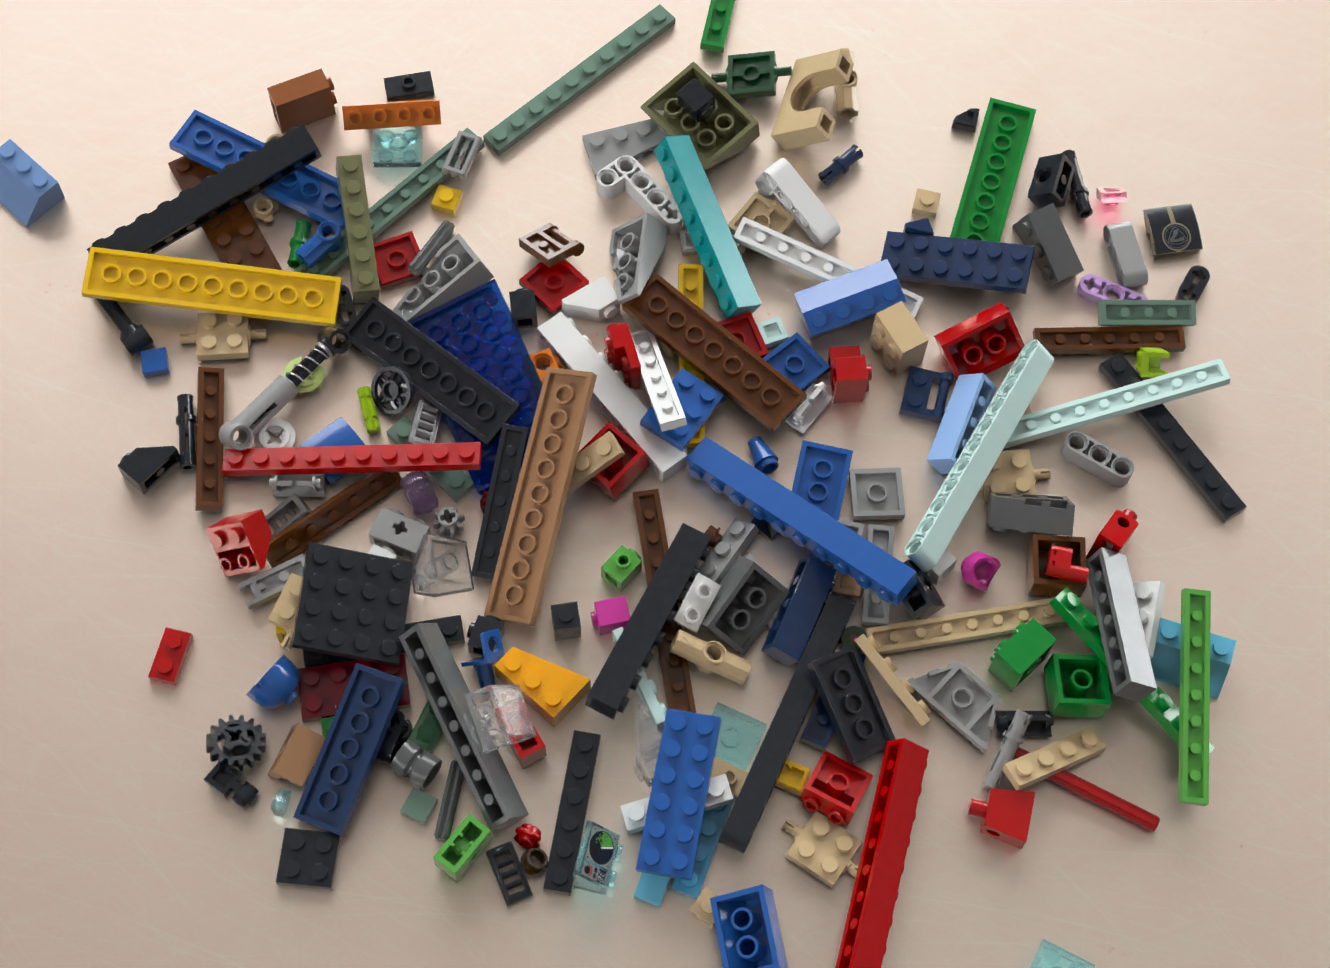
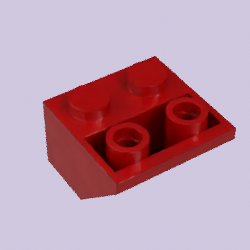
[206,509,272,577]

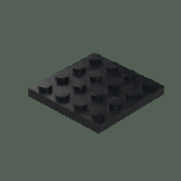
[291,542,414,667]

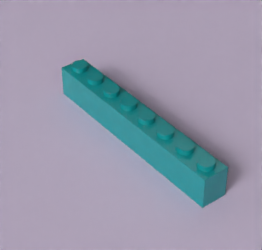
[654,135,762,319]

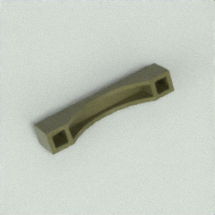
[336,155,380,304]

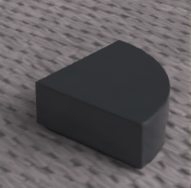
[951,108,980,133]

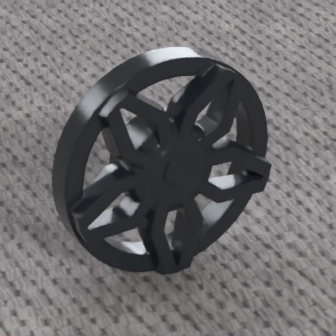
[371,366,415,414]

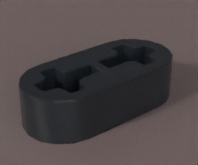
[1175,265,1210,304]
[336,285,357,330]

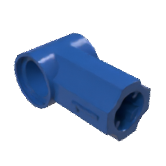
[295,220,344,269]

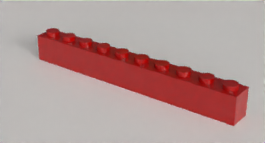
[835,738,929,968]

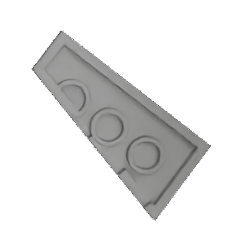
[582,119,669,180]

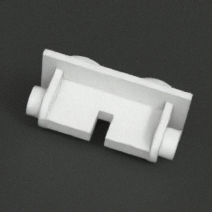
[785,382,833,434]
[673,573,721,633]

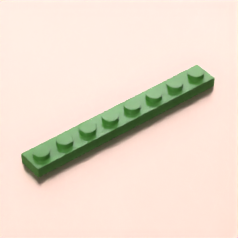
[1178,588,1211,806]

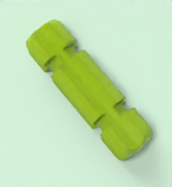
[357,386,381,434]

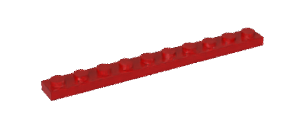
[222,442,482,476]

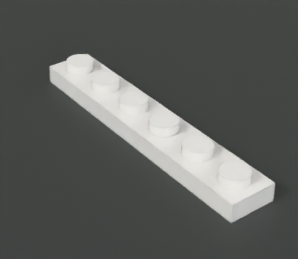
[631,329,687,432]

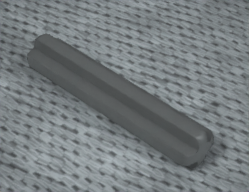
[408,220,455,276]
[434,760,464,841]

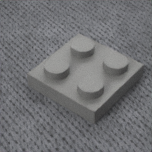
[848,468,905,521]

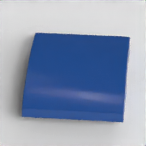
[299,417,365,485]

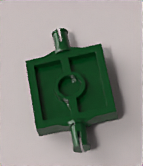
[711,51,792,100]

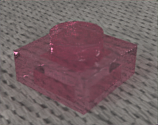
[1096,186,1127,206]

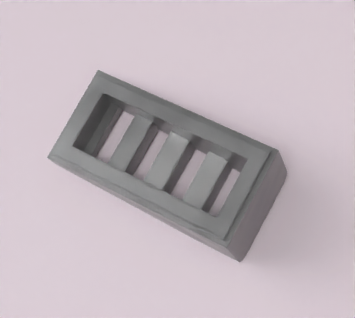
[407,400,442,444]
[265,493,311,538]

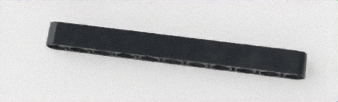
[718,591,857,854]

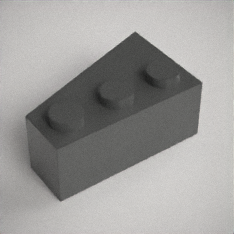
[1012,203,1084,287]
[986,492,1075,536]

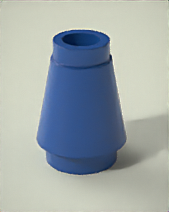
[748,436,779,475]

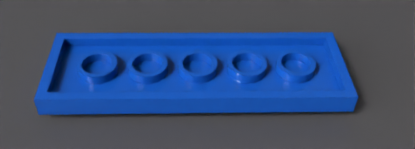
[636,709,722,881]

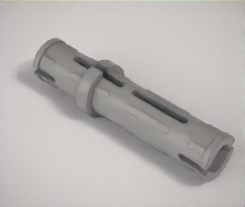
[983,709,1033,789]

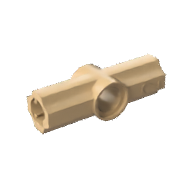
[834,48,858,119]
[669,629,752,685]

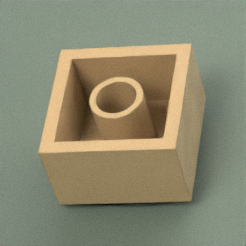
[870,301,929,376]

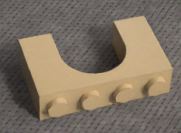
[771,49,854,150]

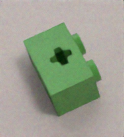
[433,814,493,882]

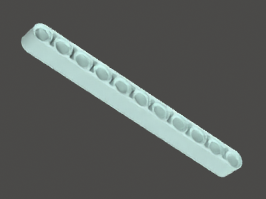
[904,339,1054,572]

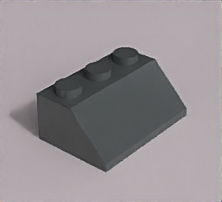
[701,555,790,656]

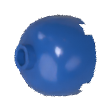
[246,655,300,709]

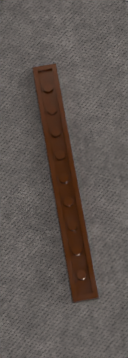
[633,489,696,713]

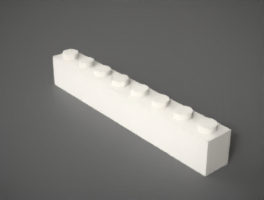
[537,312,688,483]

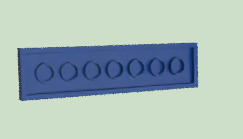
[169,110,345,231]

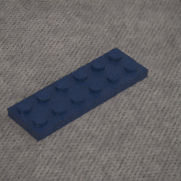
[881,231,1034,294]
[293,663,407,837]

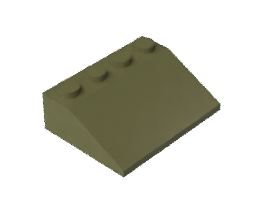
[640,61,760,170]

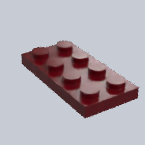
[298,654,411,723]

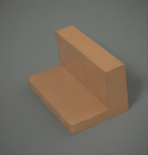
[268,723,325,787]

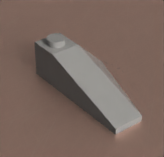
[609,213,667,304]
[393,233,494,324]

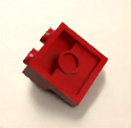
[604,322,641,390]
[799,750,874,826]

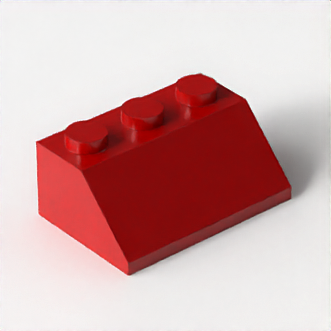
[934,302,1025,381]

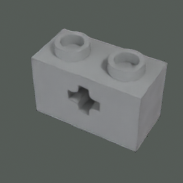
[368,507,432,563]

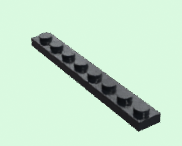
[1099,352,1247,523]

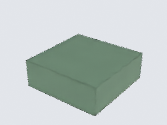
[400,787,438,825]

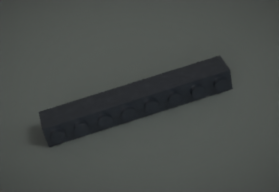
[585,523,712,720]

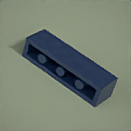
[761,555,837,666]

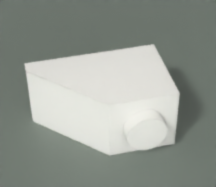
[562,276,620,322]

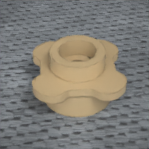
[250,197,279,223]

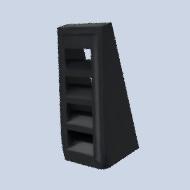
[486,841,533,907]

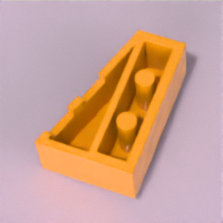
[494,647,591,728]

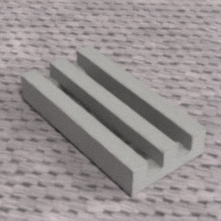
[442,130,482,181]

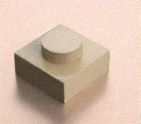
[912,188,941,218]
[689,887,718,928]

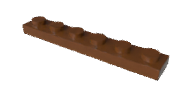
[1033,325,1186,354]
[195,367,224,512]
[266,472,404,568]

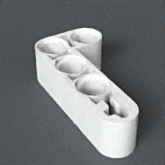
[596,155,683,236]
[755,158,841,247]

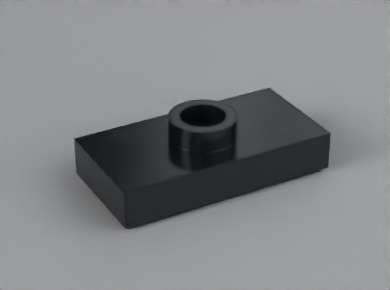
[383,71,435,102]

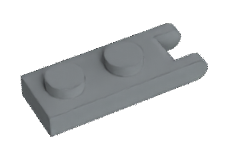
[238,554,305,609]

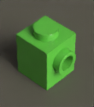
[601,545,642,592]

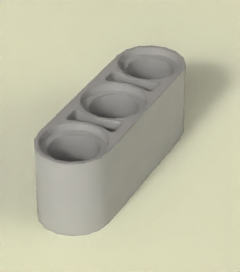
[1103,221,1148,288]
[1061,431,1134,488]

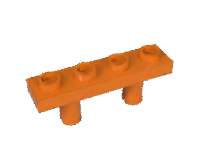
[342,99,441,130]

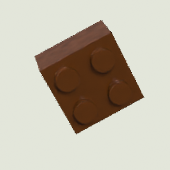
[1027,534,1087,598]

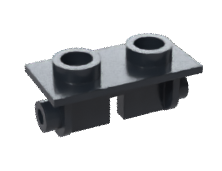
[996,711,1054,737]

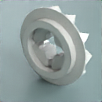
[254,419,296,448]

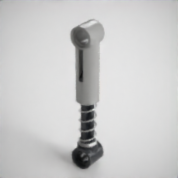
[219,326,351,450]

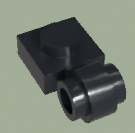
[204,763,259,809]

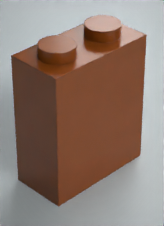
[267,68,337,134]

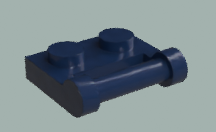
[899,366,954,423]

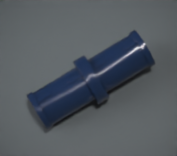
[818,144,863,186]

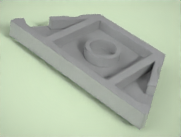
[907,661,1000,753]

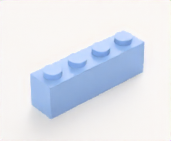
[927,373,997,474]

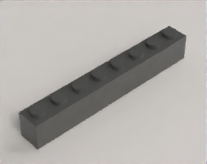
[399,623,529,831]

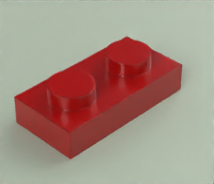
[148,627,193,686]

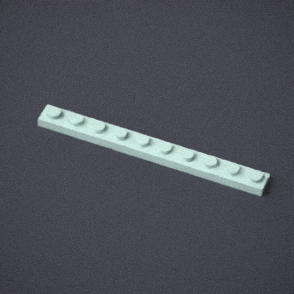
[1004,359,1231,449]

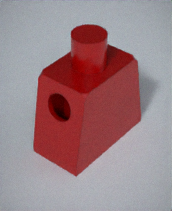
[1086,509,1139,559]
[967,788,1036,849]

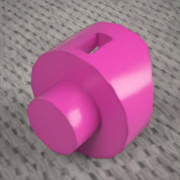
[961,551,1001,591]

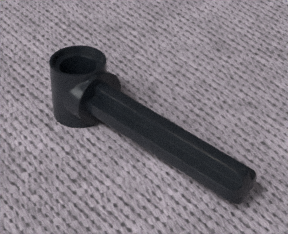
[95,298,154,357]

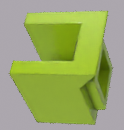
[1136,347,1170,378]

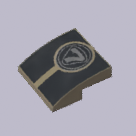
[1143,204,1203,256]

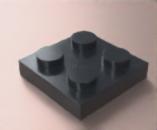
[276,828,341,891]

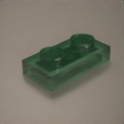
[408,700,444,753]

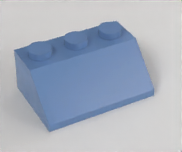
[0,139,65,228]

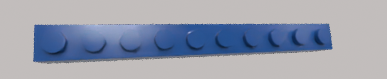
[686,436,917,606]

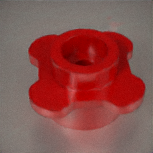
[514,824,541,849]

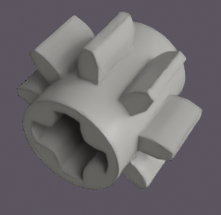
[432,505,465,538]

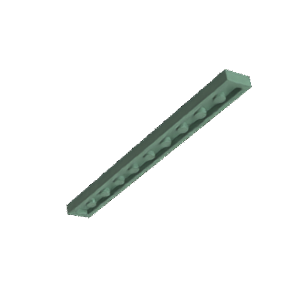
[483,4,676,156]
[293,127,485,276]

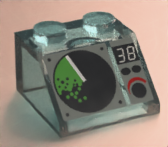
[573,820,624,895]

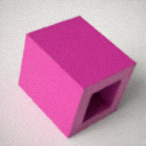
[590,596,630,636]

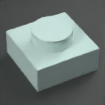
[756,316,789,348]

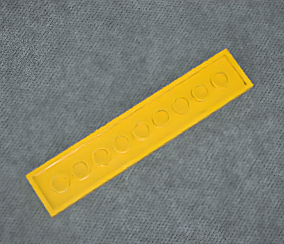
[81,247,342,327]

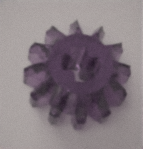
[400,471,439,516]

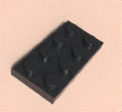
[807,644,896,765]

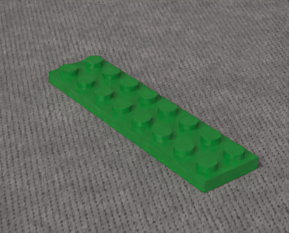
[950,97,1037,242]

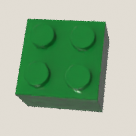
[988,618,1057,692]
[1044,654,1112,718]

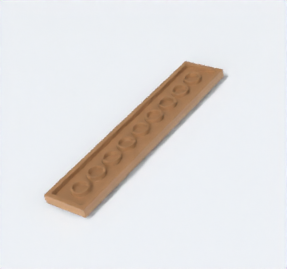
[484,367,597,627]

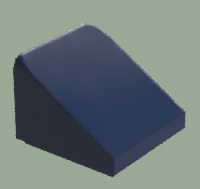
[903,218,934,236]

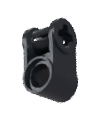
[376,709,413,765]

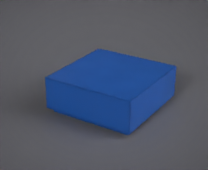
[140,347,170,377]

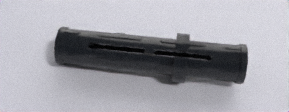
[1062,150,1093,218]
[176,394,197,471]

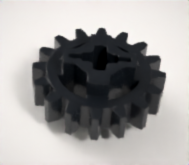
[206,715,266,772]

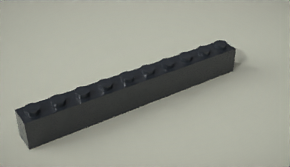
[87,124,322,254]

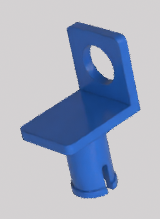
[461,629,504,691]

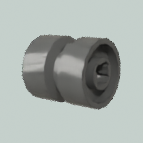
[390,740,442,790]

